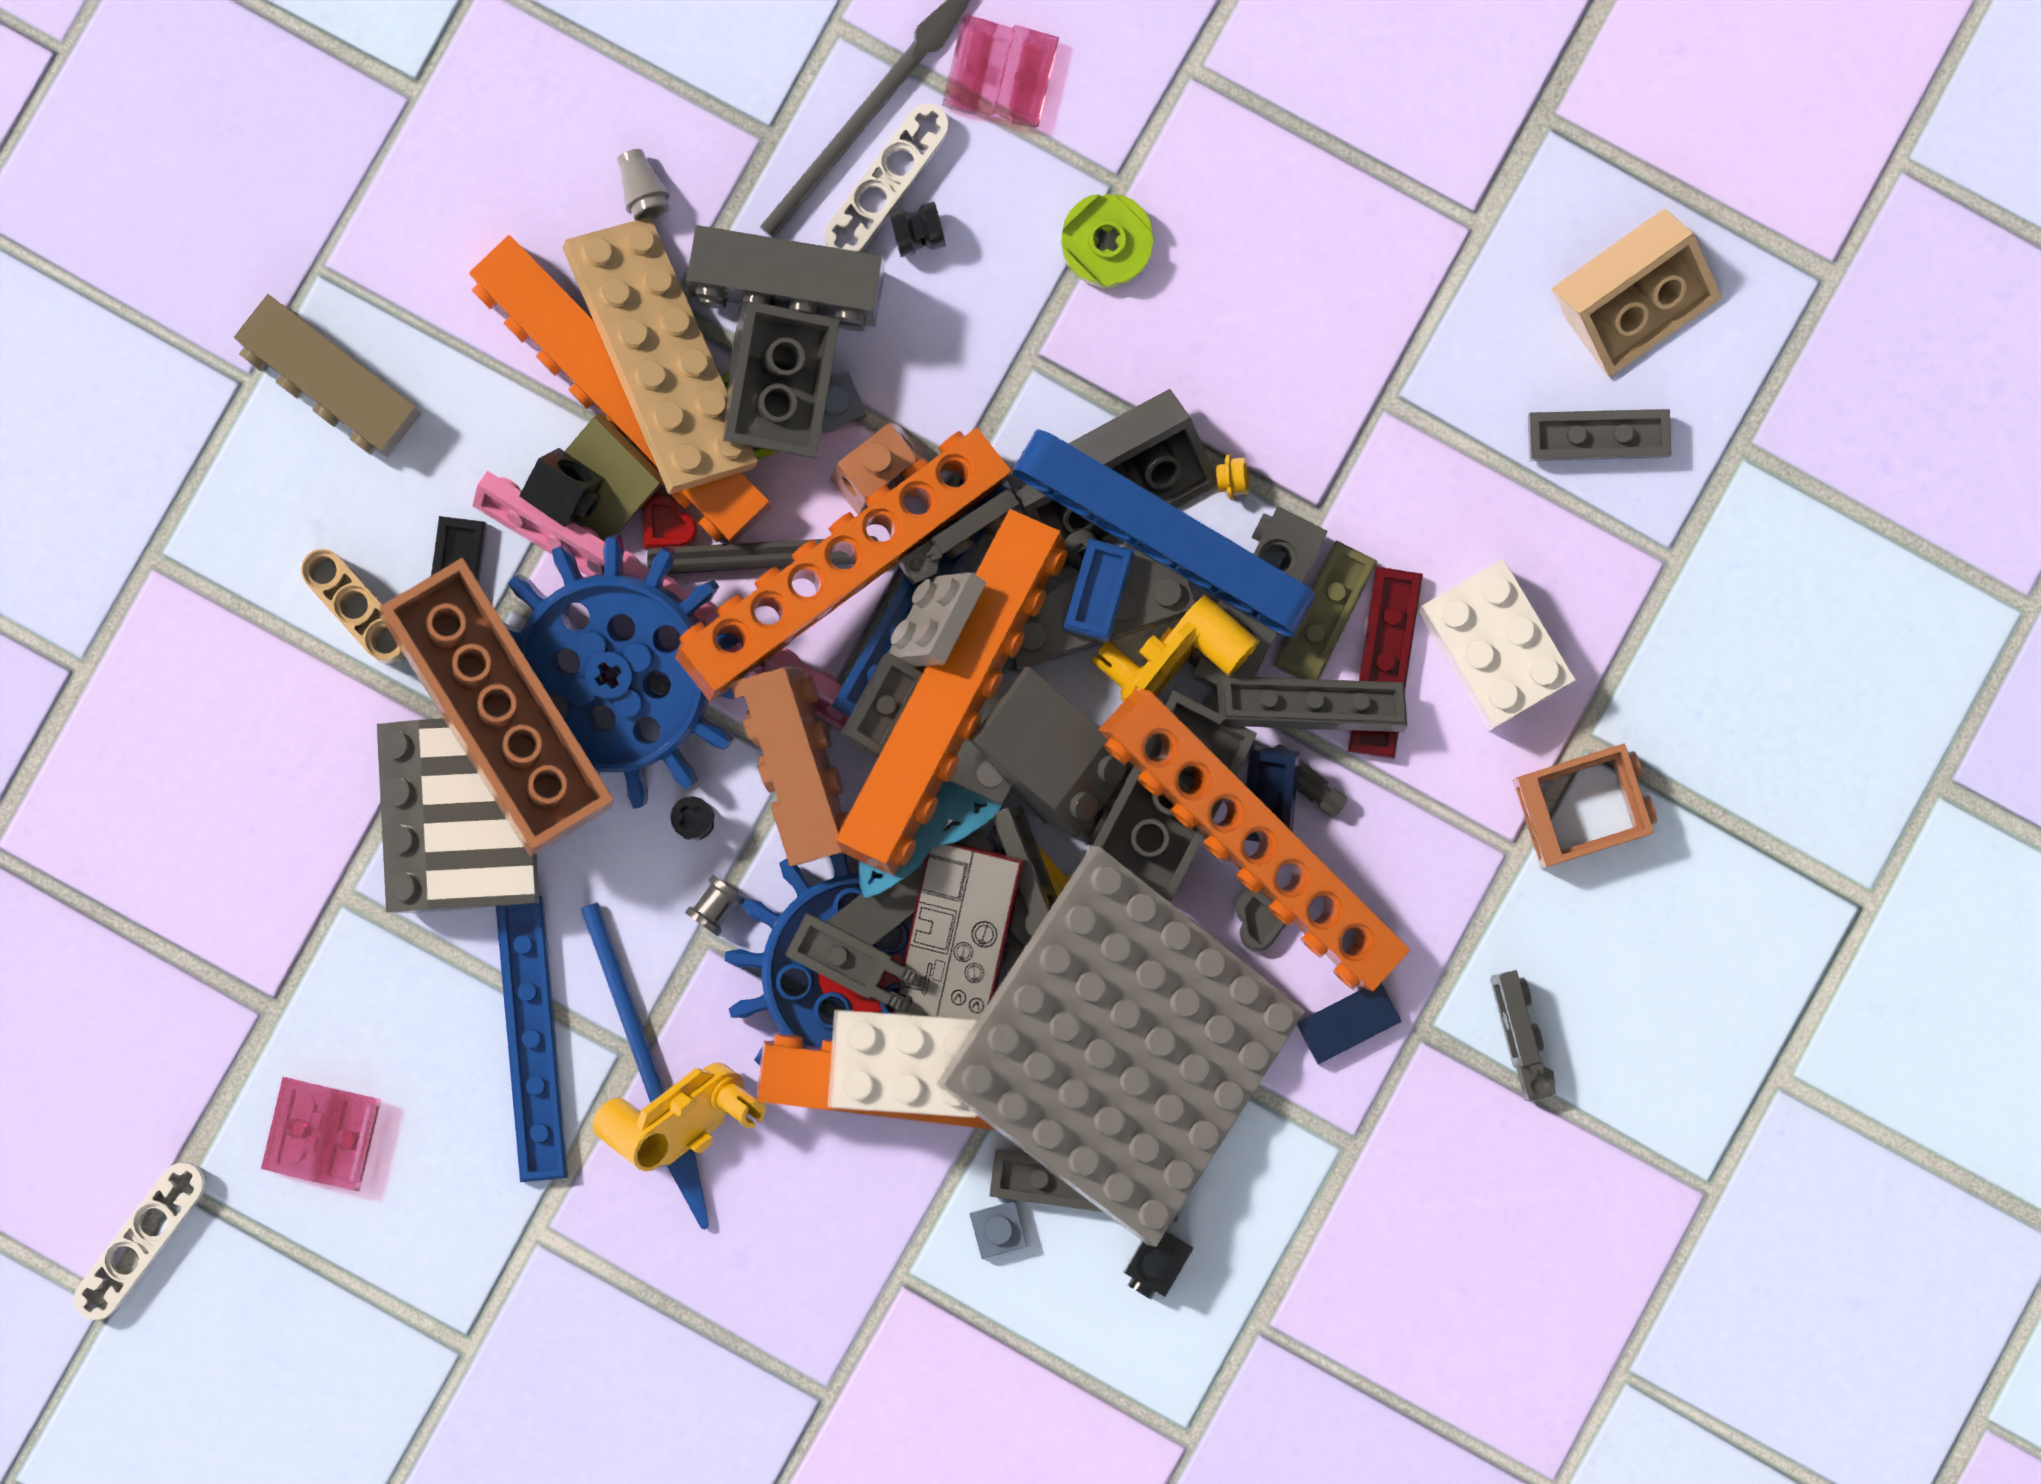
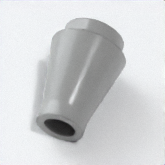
[617,149,670,220]

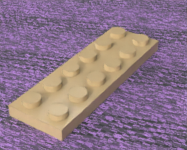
[562,216,758,494]

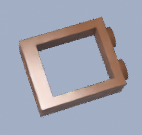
[1512,743,1658,869]

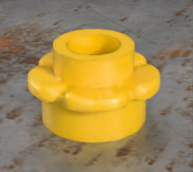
[1216,454,1249,500]

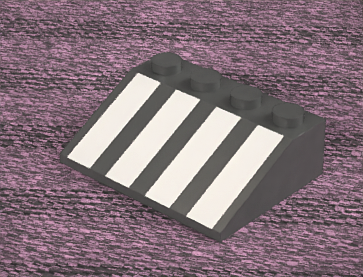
[377,718,539,913]

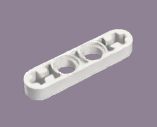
[825,103,949,252]
[74,1163,206,1320]

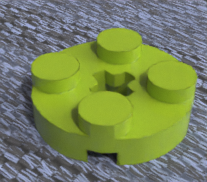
[1060,194,1154,289]

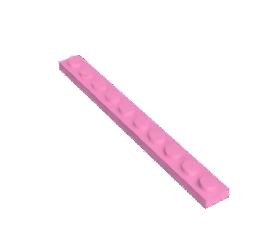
[472,471,849,731]

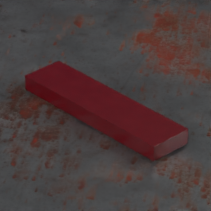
[1347,566,1423,759]

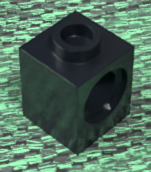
[519,448,604,527]
[1123,1231,1194,1300]

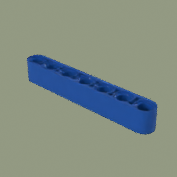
[1012,429,1316,637]

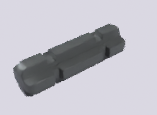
[1274,744,1348,817]

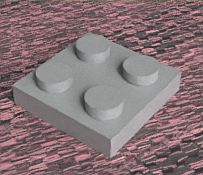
[889,572,987,667]

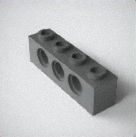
[1188,506,1328,690]

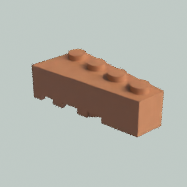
[730,667,849,866]

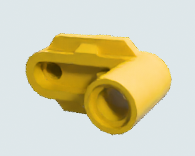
[1091,595,1260,702]
[592,1062,766,1172]

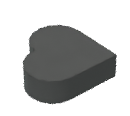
[1235,890,1286,952]

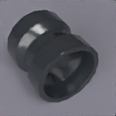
[889,201,946,258]

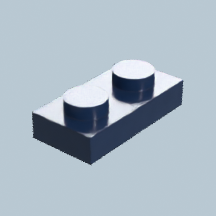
[1245,745,1300,842]

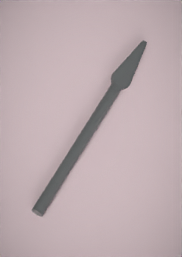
[760,0,971,238]

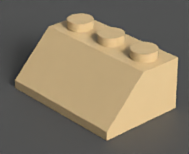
[1551,208,1722,378]

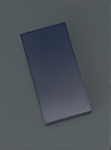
[1297,982,1402,1065]

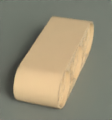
[301,549,406,665]

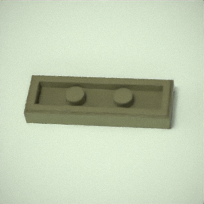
[1273,540,1378,679]

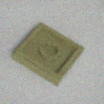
[565,413,664,542]

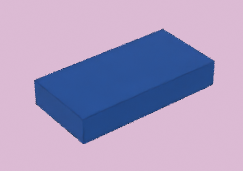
[1063,538,1135,643]

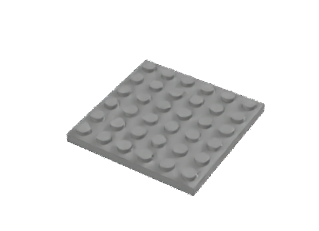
[936,846,1305,1247]

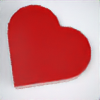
[643,494,698,550]

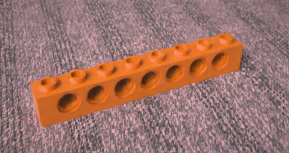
[675,427,1012,702]
[1098,688,1410,992]

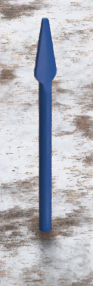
[581,903,709,1230]

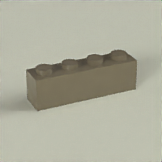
[233,294,421,457]

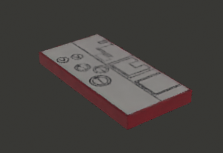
[893,842,1025,1020]

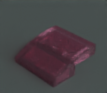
[942,14,1059,128]
[261,1077,381,1191]

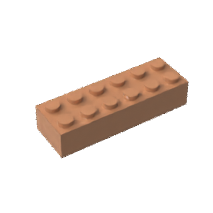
[380,558,614,857]

